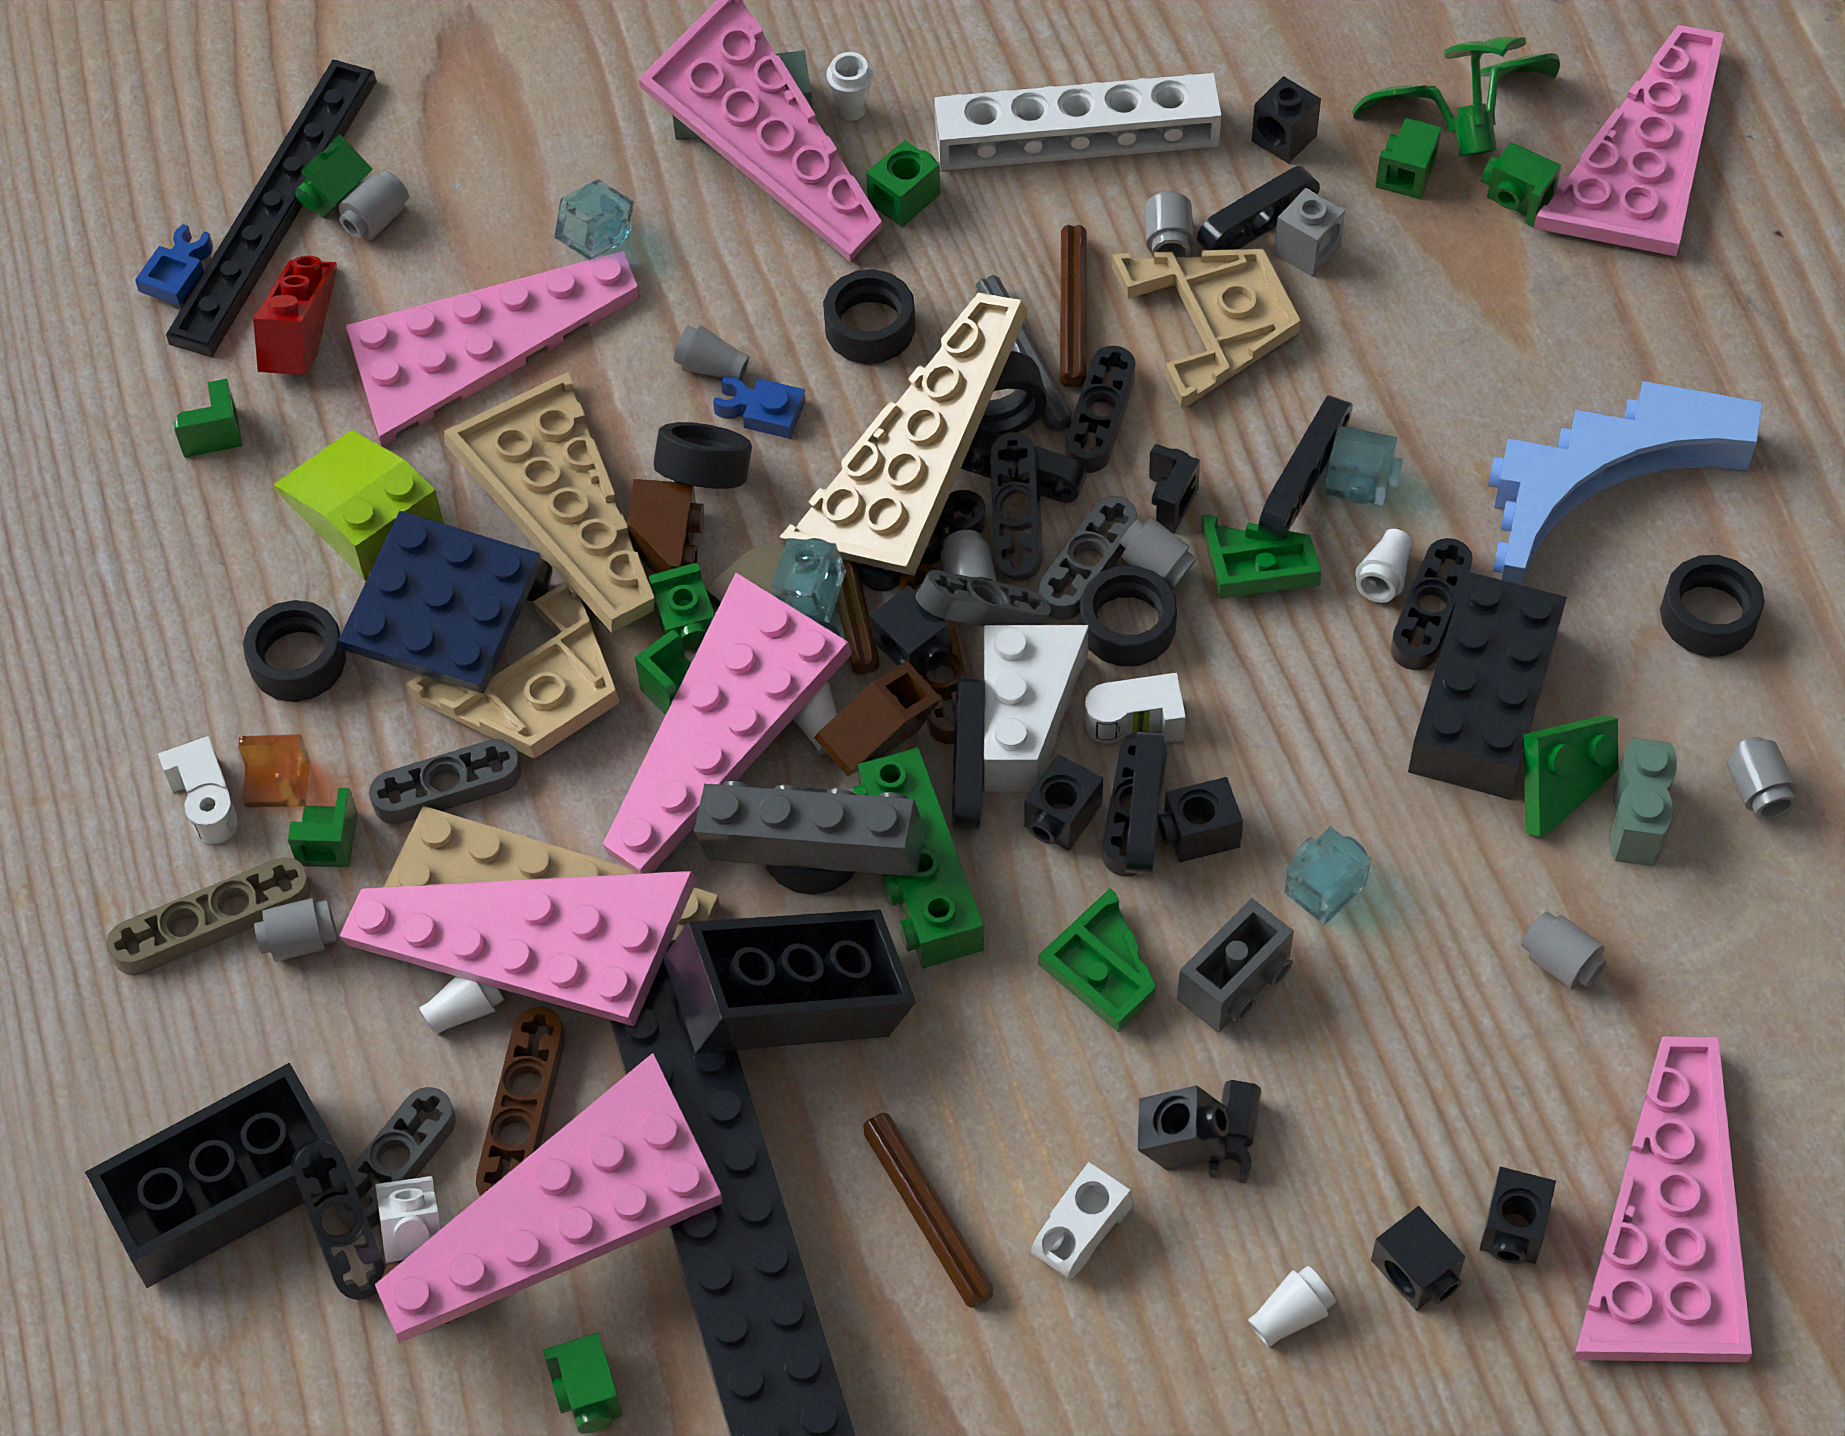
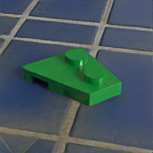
[1201,514,1321,599]
[1524,715,1619,837]
[1038,888,1156,1032]

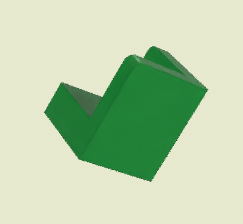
[174,378,242,458]
[634,629,691,715]
[288,788,358,867]

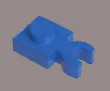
[135,224,213,306]
[713,377,806,439]

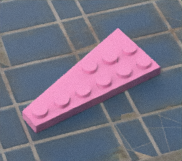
[639,0,882,262]
[1534,25,1724,256]
[346,251,639,447]
[603,573,853,874]
[339,871,697,1026]
[1573,1036,1752,1362]
[375,1053,722,1343]

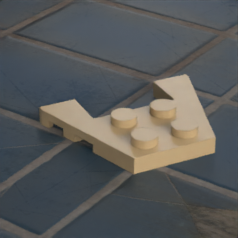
[1112,249,1301,408]
[406,581,620,759]

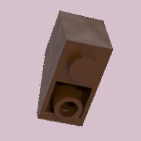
[627,479,704,574]
[814,661,941,776]

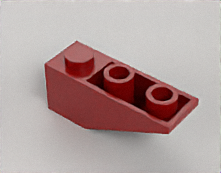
[253,256,337,375]

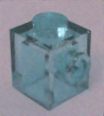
[554,179,634,260]
[1325,426,1404,506]
[771,538,845,623]
[1284,826,1371,925]

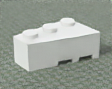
[984,625,1088,792]

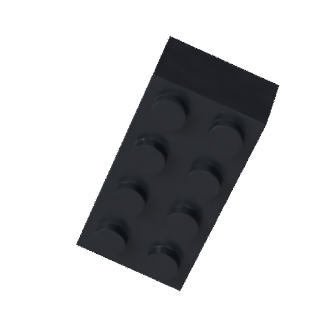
[1408,571,1567,800]
[663,909,916,1054]
[85,1063,338,1288]

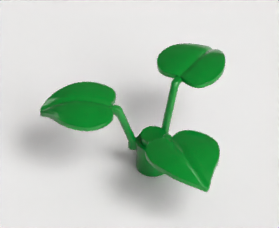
[1352,37,1560,156]

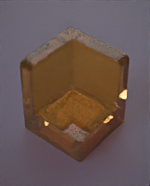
[238,734,310,808]

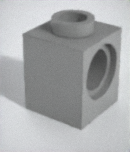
[1274,188,1345,277]

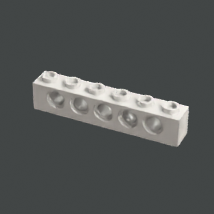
[934,73,1222,171]

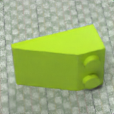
[273,430,444,580]

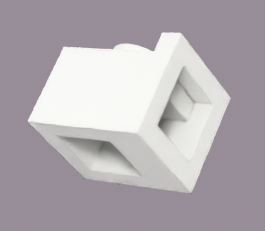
[375,1176,440,1263]

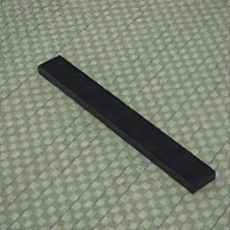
[166,59,377,358]

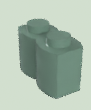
[1609,738,1677,866]

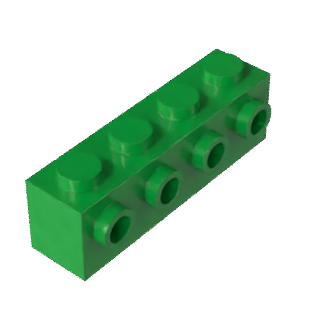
[851,747,984,969]

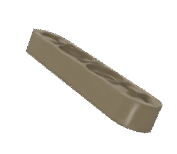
[106,857,311,975]

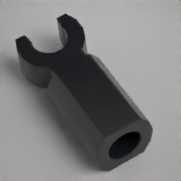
[1208,1080,1262,1183]

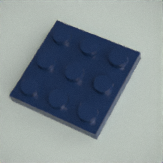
[338,511,543,694]

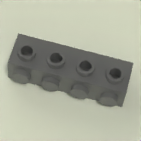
[694,781,926,877]

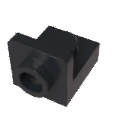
[1149,444,1200,534]

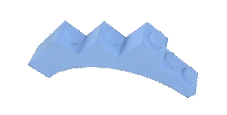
[1488,381,1763,585]

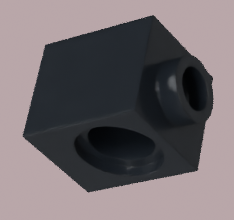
[1251,76,1321,164]
[869,585,953,675]
[1024,754,1103,851]
[1158,777,1243,863]
[1138,1085,1230,1171]
[1479,1166,1556,1264]
[1371,1206,1465,1311]

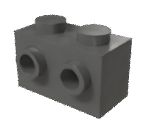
[1177,898,1294,1033]

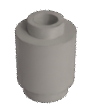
[339,171,409,240]
[1144,191,1194,258]
[1119,517,1197,590]
[940,530,997,582]
[1727,737,1797,819]
[254,898,338,962]
[1521,911,1607,990]

